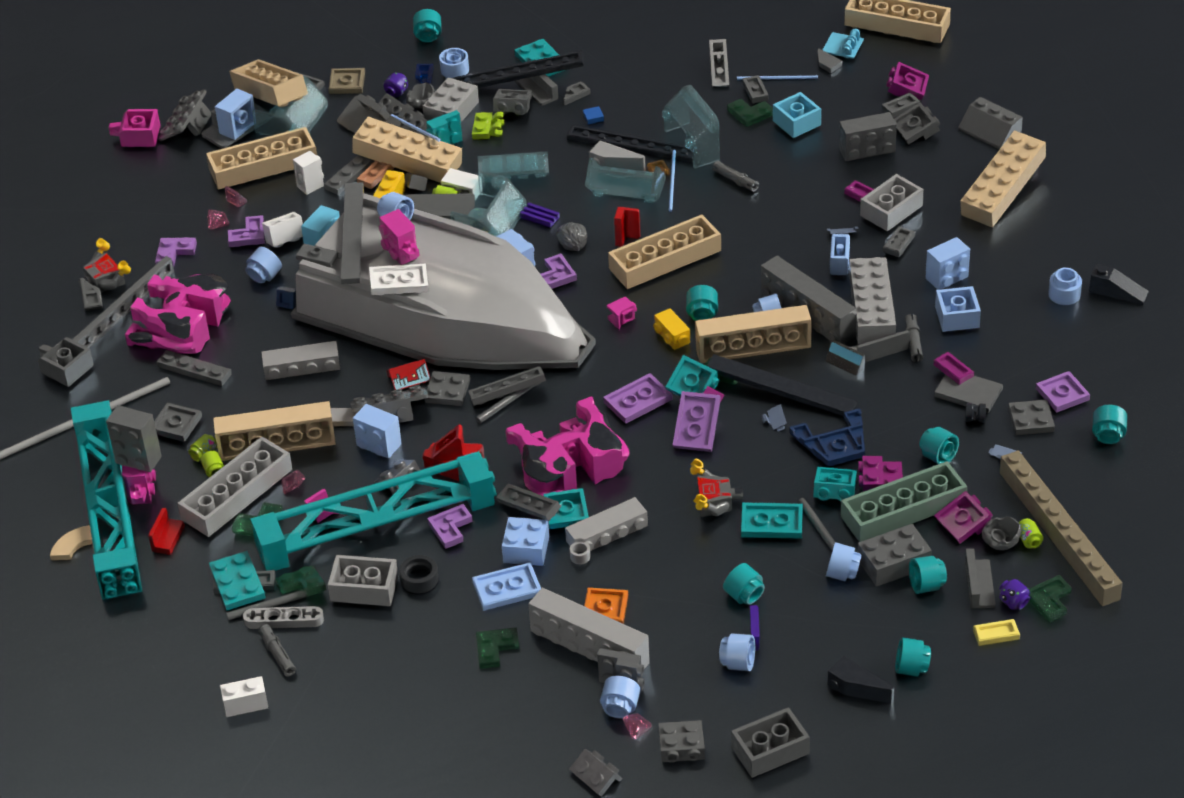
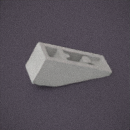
[709,39,729,88]
[589,141,646,172]

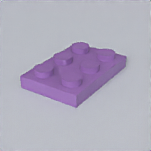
[603,373,673,424]
[673,391,721,452]

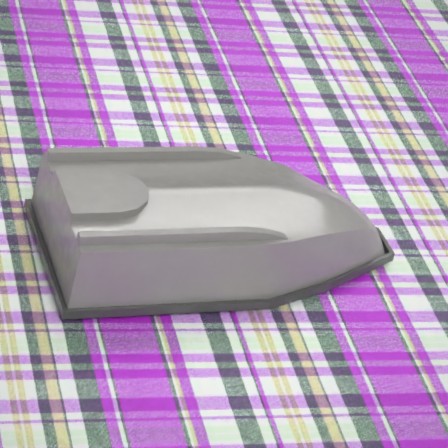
[291,194,596,370]

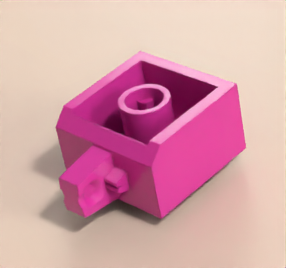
[109,109,160,147]
[379,209,420,265]
[122,465,156,505]

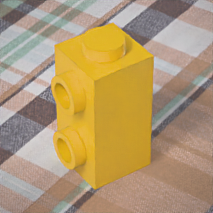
[653,308,690,350]

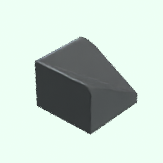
[405,172,428,191]

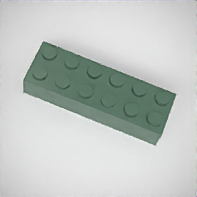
[841,461,967,542]

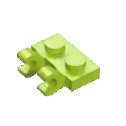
[472,112,505,139]

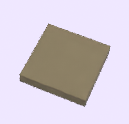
[329,68,365,94]

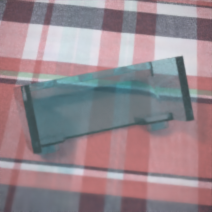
[252,76,328,136]
[662,84,720,168]
[585,158,666,203]
[450,170,527,236]

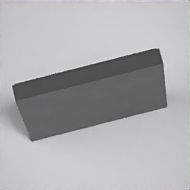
[934,374,1003,413]

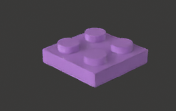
[1036,371,1090,413]

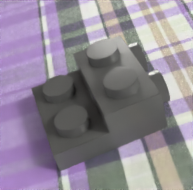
[493,89,532,115]
[894,102,940,145]
[597,648,645,691]
[659,720,705,762]

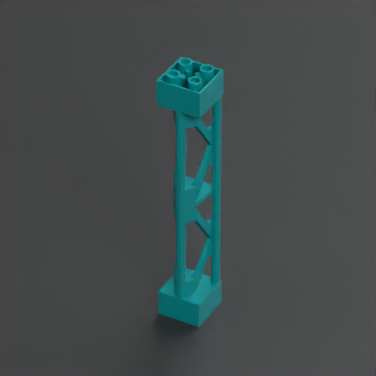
[71,400,142,600]
[251,451,497,571]

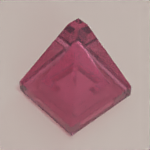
[225,186,247,207]
[208,209,229,229]
[282,470,305,494]
[623,713,652,740]

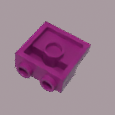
[886,62,929,100]
[858,456,903,492]
[934,491,993,544]

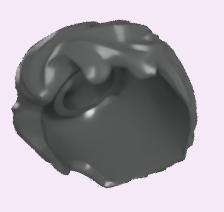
[406,83,435,109]
[556,222,587,251]
[982,516,1021,551]

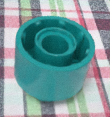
[413,9,442,42]
[686,285,718,321]
[1092,405,1127,444]
[919,427,959,464]
[909,556,947,594]
[723,563,765,605]
[895,637,931,677]

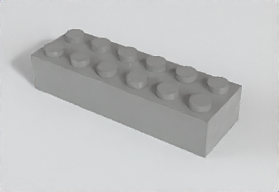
[849,257,896,344]
[178,437,292,537]
[528,587,650,669]

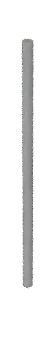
[0,377,170,460]

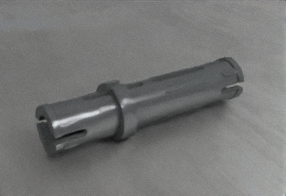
[712,160,759,192]
[905,314,923,362]
[258,624,296,676]

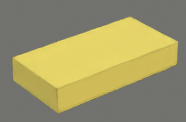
[973,619,1020,646]

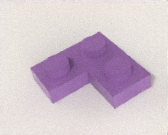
[228,215,265,247]
[155,237,197,267]
[541,254,577,289]
[427,504,473,549]

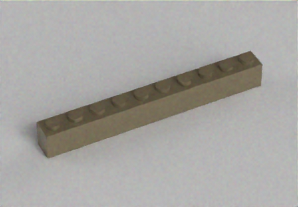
[1000,450,1123,606]

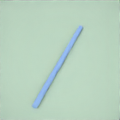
[737,75,818,80]
[391,114,441,142]
[669,150,676,212]

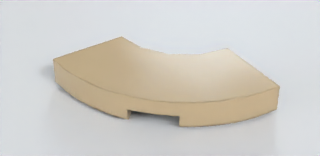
[50,525,92,560]

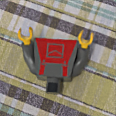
[78,238,131,292]
[690,459,743,517]

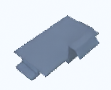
[827,226,859,235]
[762,404,787,432]
[988,444,1022,459]

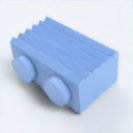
[830,234,850,275]

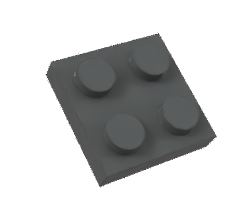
[425,371,470,406]
[1008,400,1055,435]
[154,403,202,442]

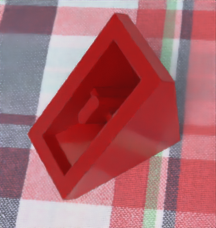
[432,424,464,460]

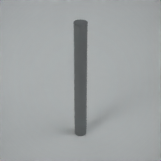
[476,386,534,424]
[798,498,835,551]
[226,589,307,621]

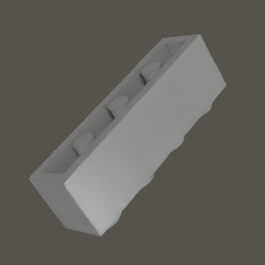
[262,341,340,380]

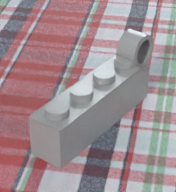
[565,497,648,564]

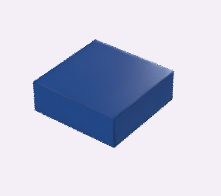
[583,106,604,124]

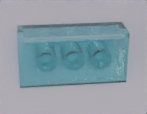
[477,151,549,182]

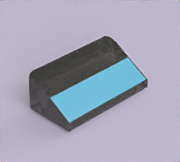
[826,340,865,376]

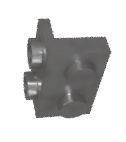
[375,459,420,495]
[569,749,623,796]

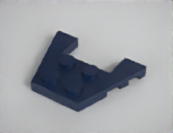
[789,408,865,467]

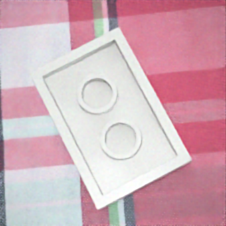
[369,264,428,295]

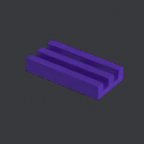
[520,203,560,228]
[750,605,760,651]

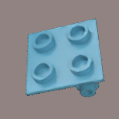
[823,29,864,59]

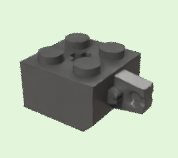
[38,337,94,387]

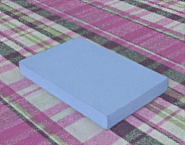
[472,562,541,611]

